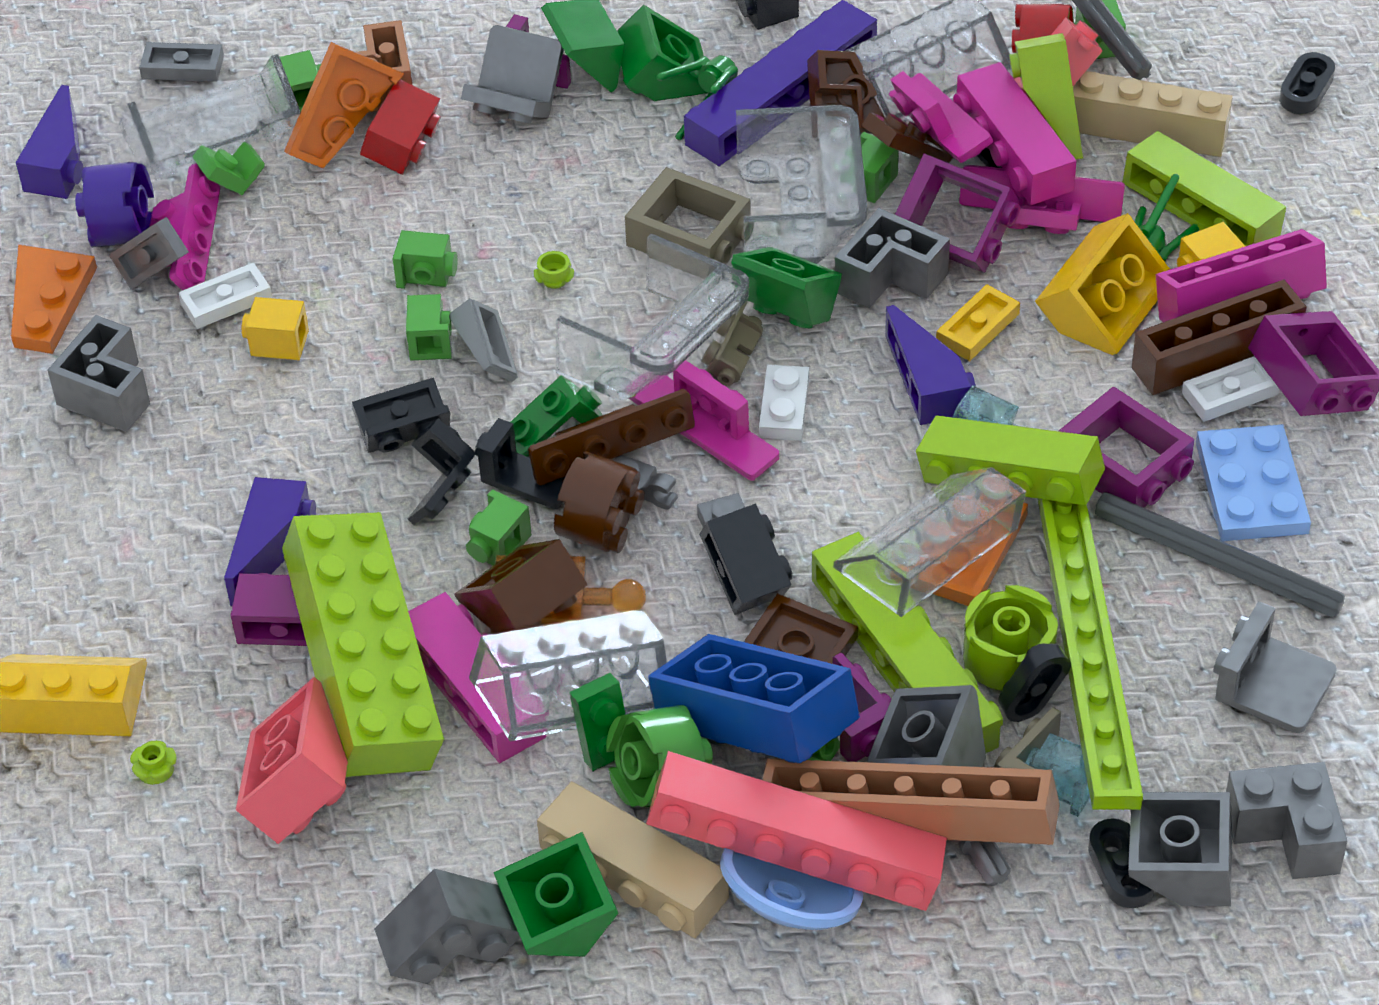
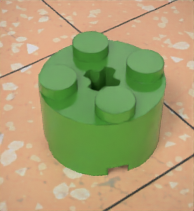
[606,705,713,808]

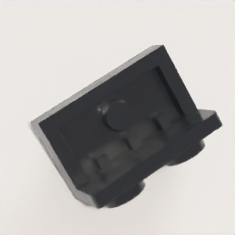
[352,377,451,453]

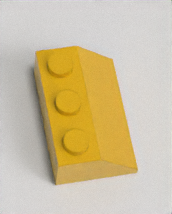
[1035,213,1170,355]
[0,654,147,737]

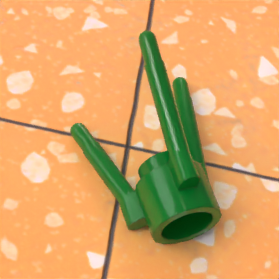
[656,55,738,140]
[1134,174,1199,261]

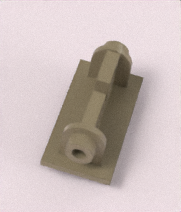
[701,300,763,386]

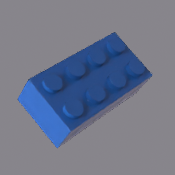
[648,634,860,764]

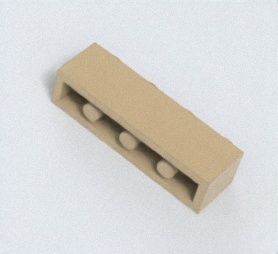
[1073,71,1233,157]
[537,781,729,939]

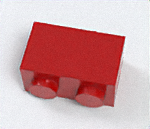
[360,79,441,175]

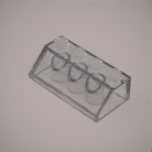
[845,0,1011,122]
[833,467,1026,617]
[469,609,667,741]

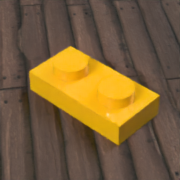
[936,284,1020,362]

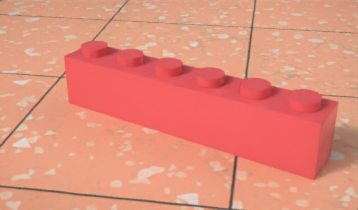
[646,751,947,911]

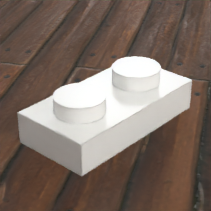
[178,262,272,329]
[1182,356,1279,422]
[759,364,809,441]

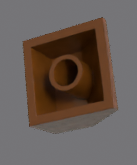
[454,539,588,639]

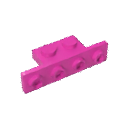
[889,71,993,163]
[150,163,220,291]
[959,164,1125,234]
[628,359,779,481]

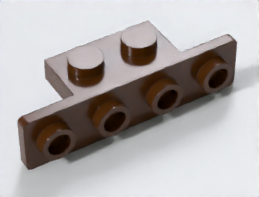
[528,389,695,485]

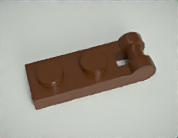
[861,112,953,163]

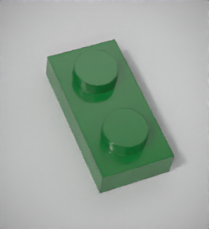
[569,672,626,771]

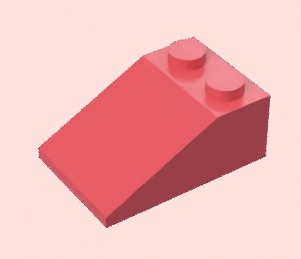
[236,677,348,844]

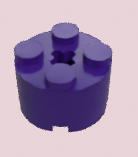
[75,162,154,248]

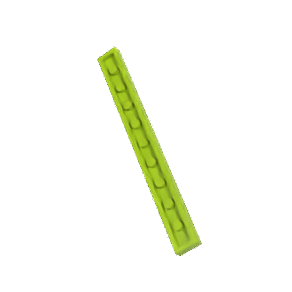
[1038,499,1143,810]

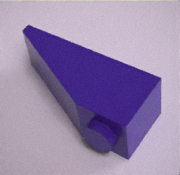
[15,84,83,199]
[885,305,976,425]
[224,477,316,606]

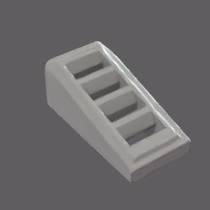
[450,298,518,382]

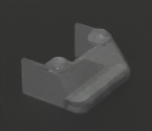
[556,234,750,400]

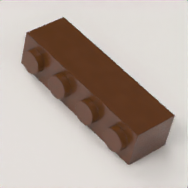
[1131,279,1307,396]

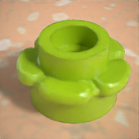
[534,251,574,289]
[130,740,177,785]

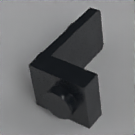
[407,418,476,525]
[475,418,566,509]

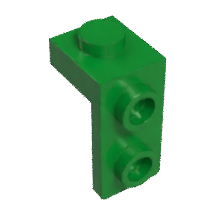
[511,375,602,457]

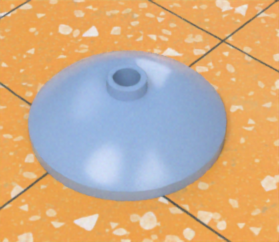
[720,848,863,930]

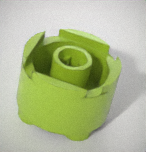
[963,585,1058,691]

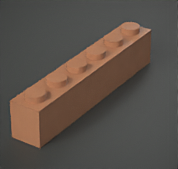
[762,758,1060,845]

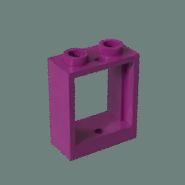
[895,154,1020,273]
[1248,311,1379,416]
[1059,386,1195,508]

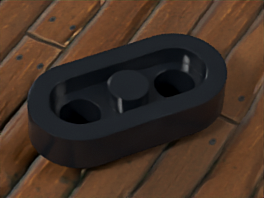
[1279,52,1335,114]
[998,643,1071,722]
[1088,818,1155,908]

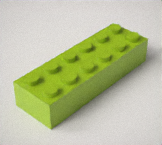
[282,512,444,777]

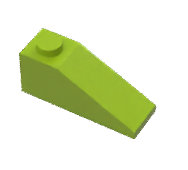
[1009,33,1083,160]

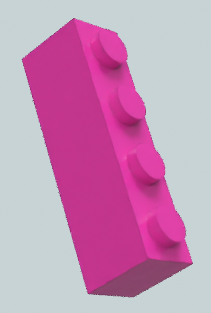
[953,62,1077,205]
[1156,229,1327,322]
[408,592,548,764]

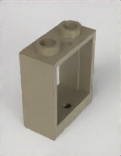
[625,167,754,279]

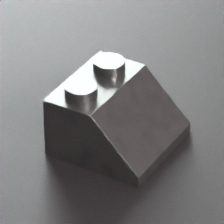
[867,685,986,767]
[1128,792,1232,906]

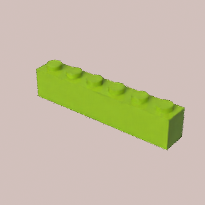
[812,531,1003,753]

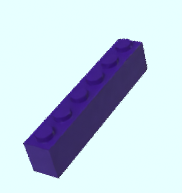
[684,0,877,167]

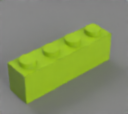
[1122,131,1287,246]
[916,415,1105,505]

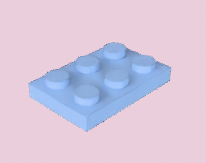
[1196,424,1311,541]

